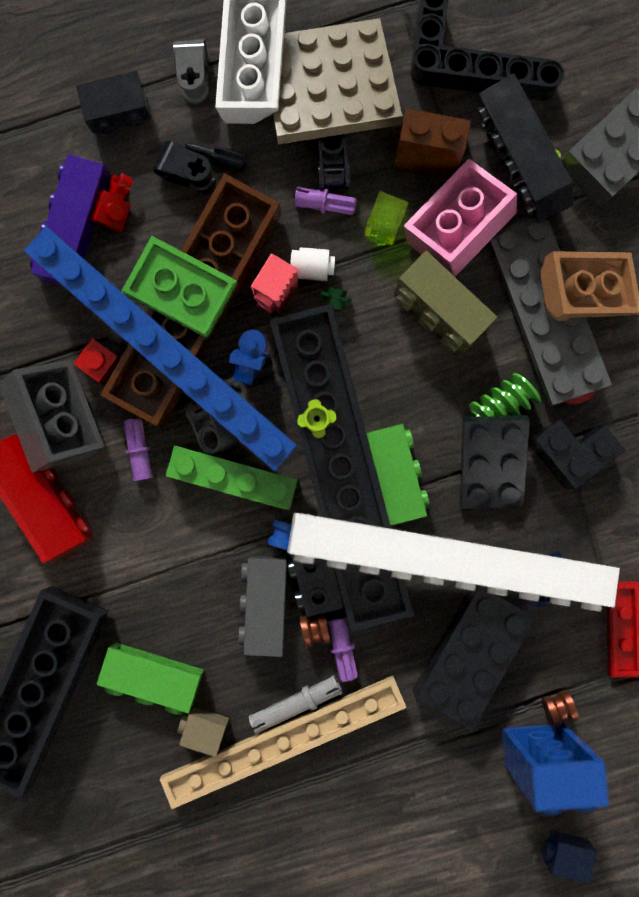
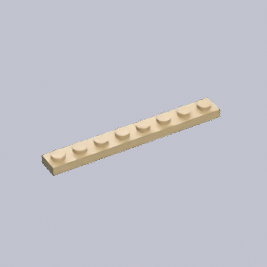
[159,676,407,809]

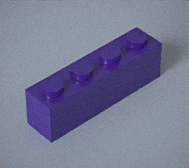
[30,154,111,287]

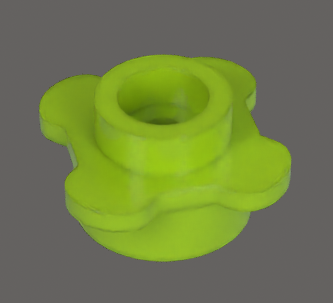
[297,399,336,438]

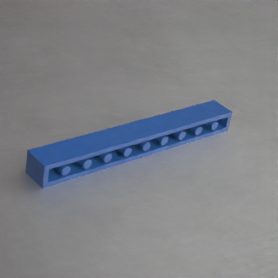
[24,226,297,471]

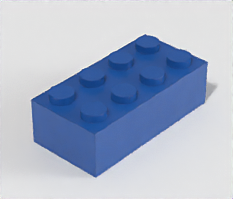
[502,724,609,815]

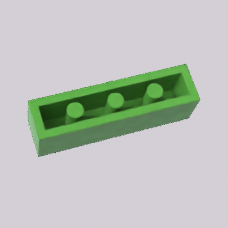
[166,445,299,511]

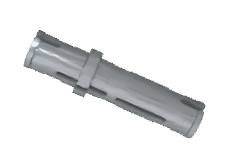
[249,675,343,734]

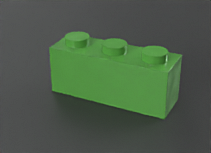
[366,424,430,526]
[97,642,204,715]

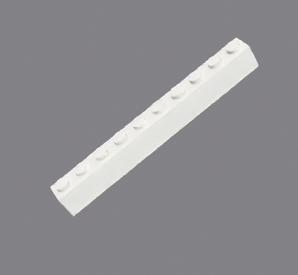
[287,513,620,612]

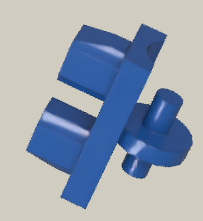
[229,330,270,385]

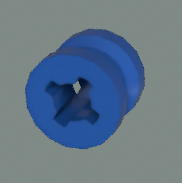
[267,519,292,550]

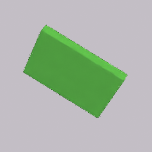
[121,236,238,339]

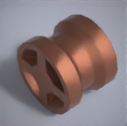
[300,613,331,648]
[542,690,579,729]

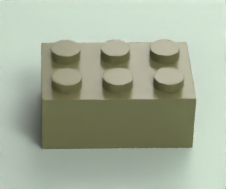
[394,250,497,355]

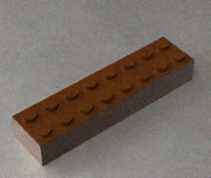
[100,173,281,429]

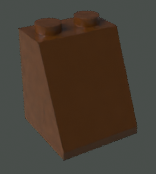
[393,108,471,179]

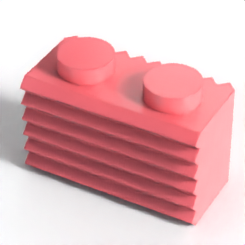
[251,254,298,315]

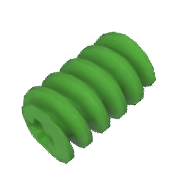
[469,373,542,417]

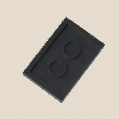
[459,415,530,509]

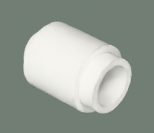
[290,247,335,281]

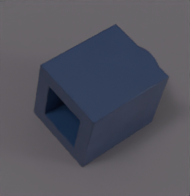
[542,830,597,884]

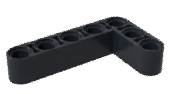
[410,0,565,101]

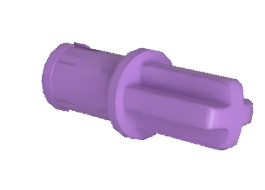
[294,186,357,215]
[124,418,153,481]
[327,616,358,682]

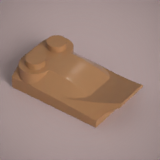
[541,251,639,322]

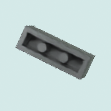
[238,556,287,657]

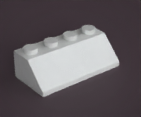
[215,0,287,124]

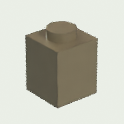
[177,706,229,757]

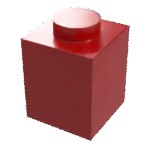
[73,339,121,385]

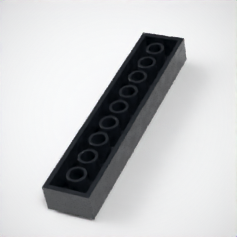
[270,304,414,632]

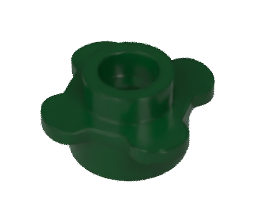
[321,286,352,310]

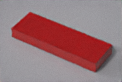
[606,581,639,678]

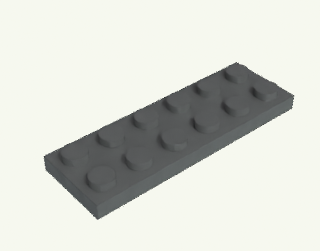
[488,217,612,407]

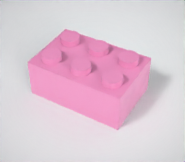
[404,159,517,277]

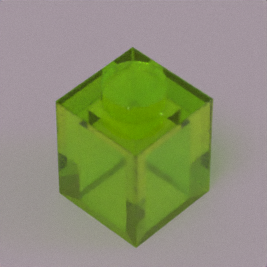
[364,191,409,246]

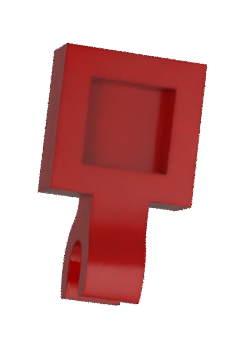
[90,173,133,233]

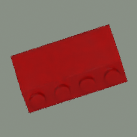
[0,434,93,564]

